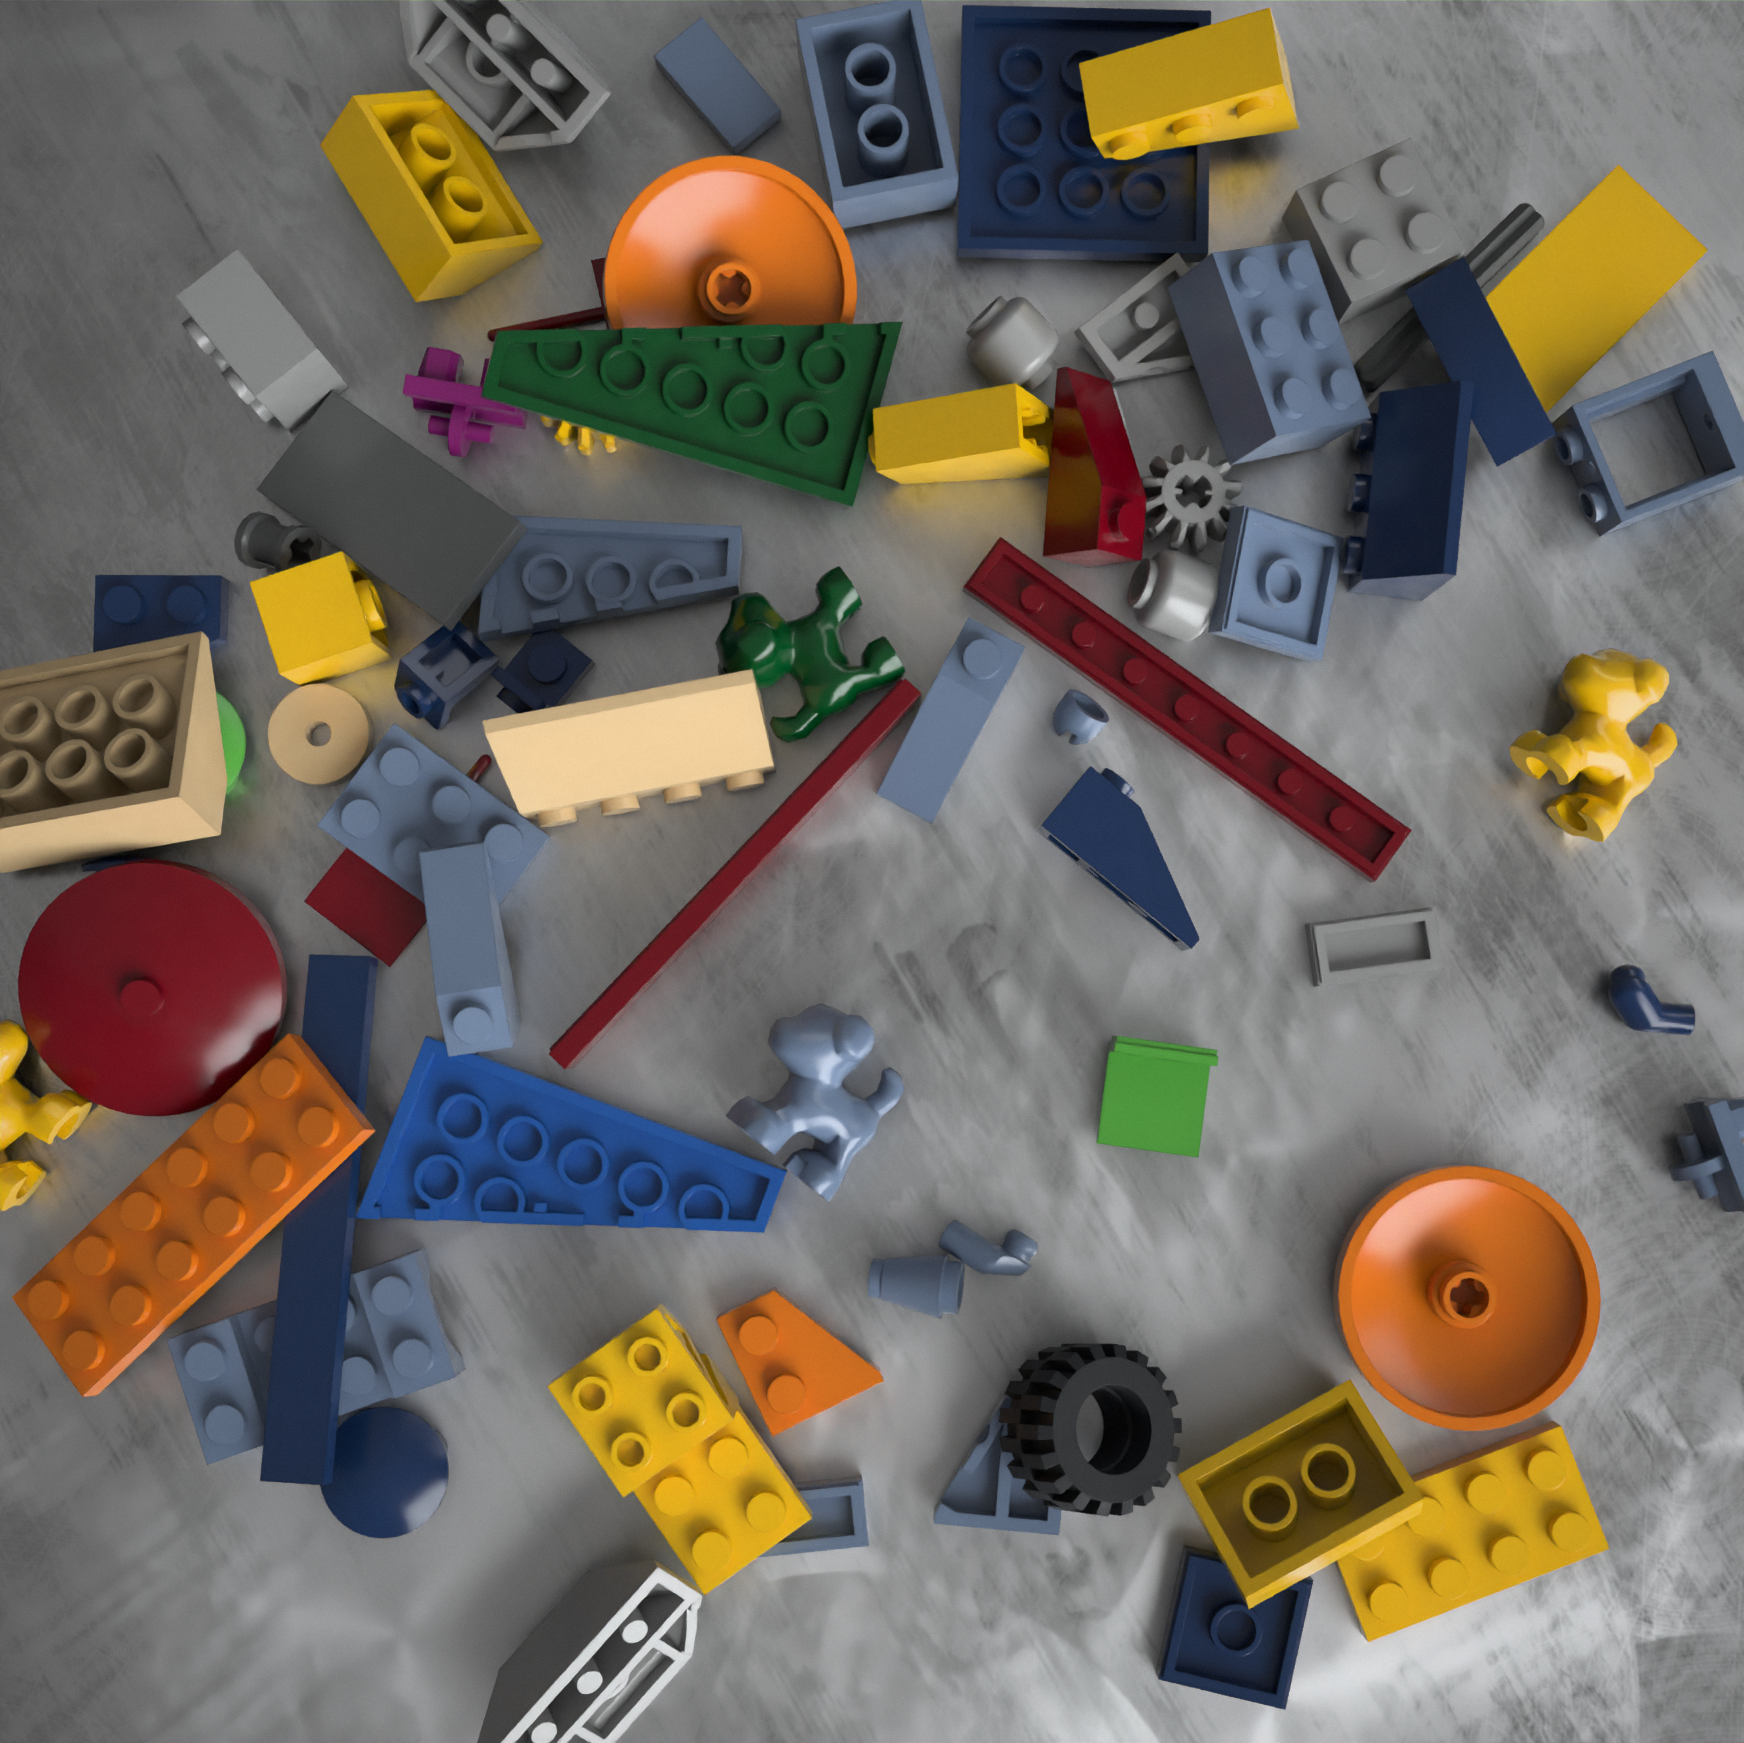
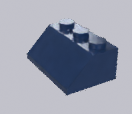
[1341,380,1474,601]

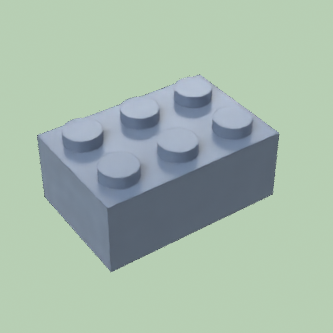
[795,0,959,229]
[1168,240,1371,465]

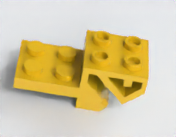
[547,1303,813,1596]

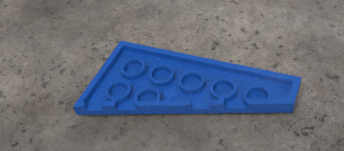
[356,1036,787,1233]

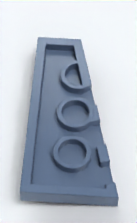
[478,515,743,642]

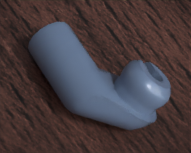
[938,1219,1038,1276]

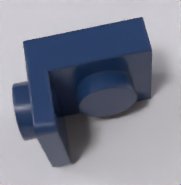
[394,621,500,730]
[490,629,595,714]

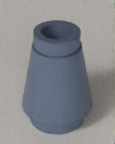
[868,1254,965,1319]

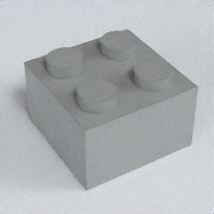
[1282,138,1466,325]
[175,248,349,432]

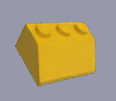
[320,90,544,302]

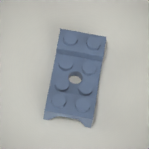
[167,1247,466,1465]

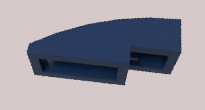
[1405,256,1557,467]

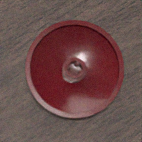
[18,859,287,1116]

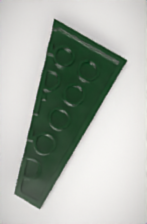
[480,321,903,507]

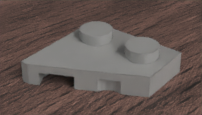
[1074,252,1195,383]

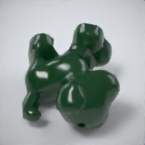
[715,566,906,743]

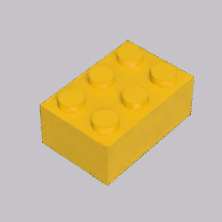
[1177,1379,1424,1609]

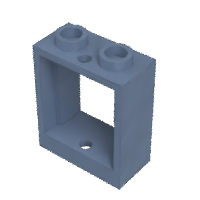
[1552,351,1744,537]

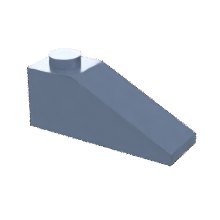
[876,617,1026,824]
[419,840,521,1057]

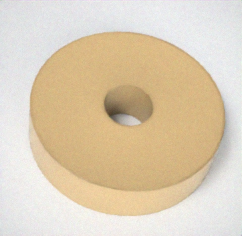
[268,684,375,787]

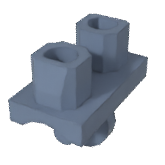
[1667,1097,1744,1213]

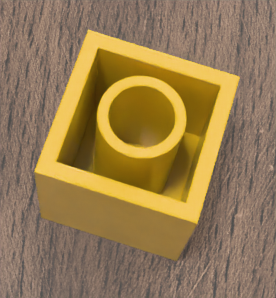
[249,551,394,687]

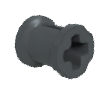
[234,511,322,573]

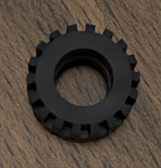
[999,1343,1182,1517]

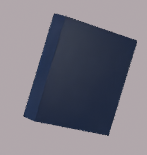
[1155,1545,1314,1710]

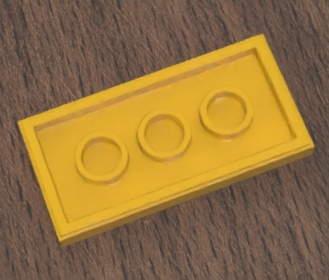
[1486,164,1708,413]

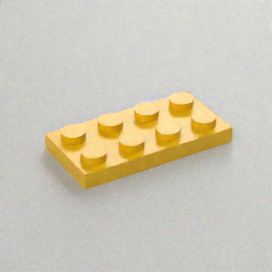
[1334,1421,1610,1642]

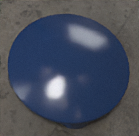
[320,1407,449,1538]

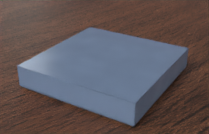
[1208,505,1345,662]

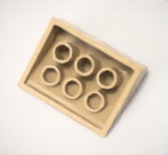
[0,631,227,873]
[483,669,776,827]

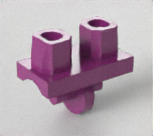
[402,347,529,458]

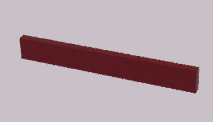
[963,537,1412,883]
[549,678,922,1069]

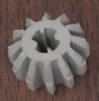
[1140,444,1243,553]

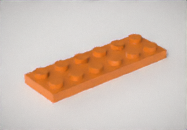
[12,1033,376,1397]

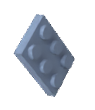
[317,723,551,907]

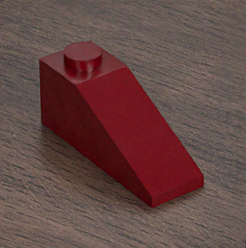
[1043,367,1147,567]

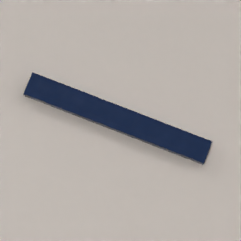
[260,954,378,1485]

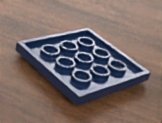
[957,5,1211,262]

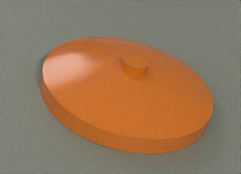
[602,156,857,330]
[1333,1164,1601,1431]

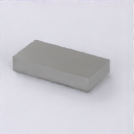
[1305,907,1444,987]

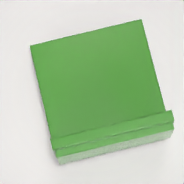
[1096,1036,1218,1157]

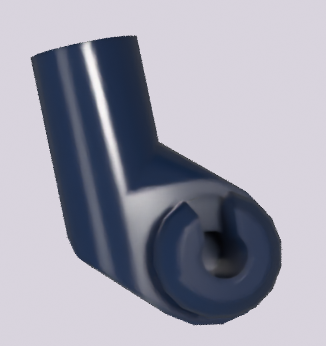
[1607,964,1695,1036]

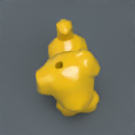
[1509,648,1678,842]
[0,1019,92,1211]

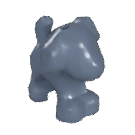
[726,1003,904,1202]

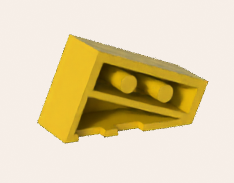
[1079,7,1299,160]

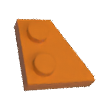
[716,1287,884,1437]

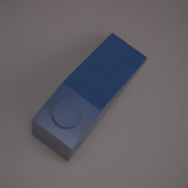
[1037,766,1200,951]

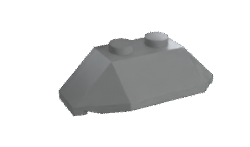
[399,0,611,152]
[477,1559,702,1743]

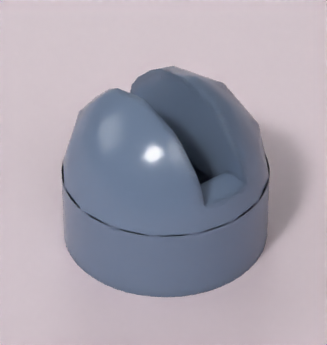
[1052,689,1109,745]

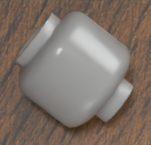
[965,295,1059,391]
[1127,549,1219,641]

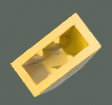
[868,383,1054,484]

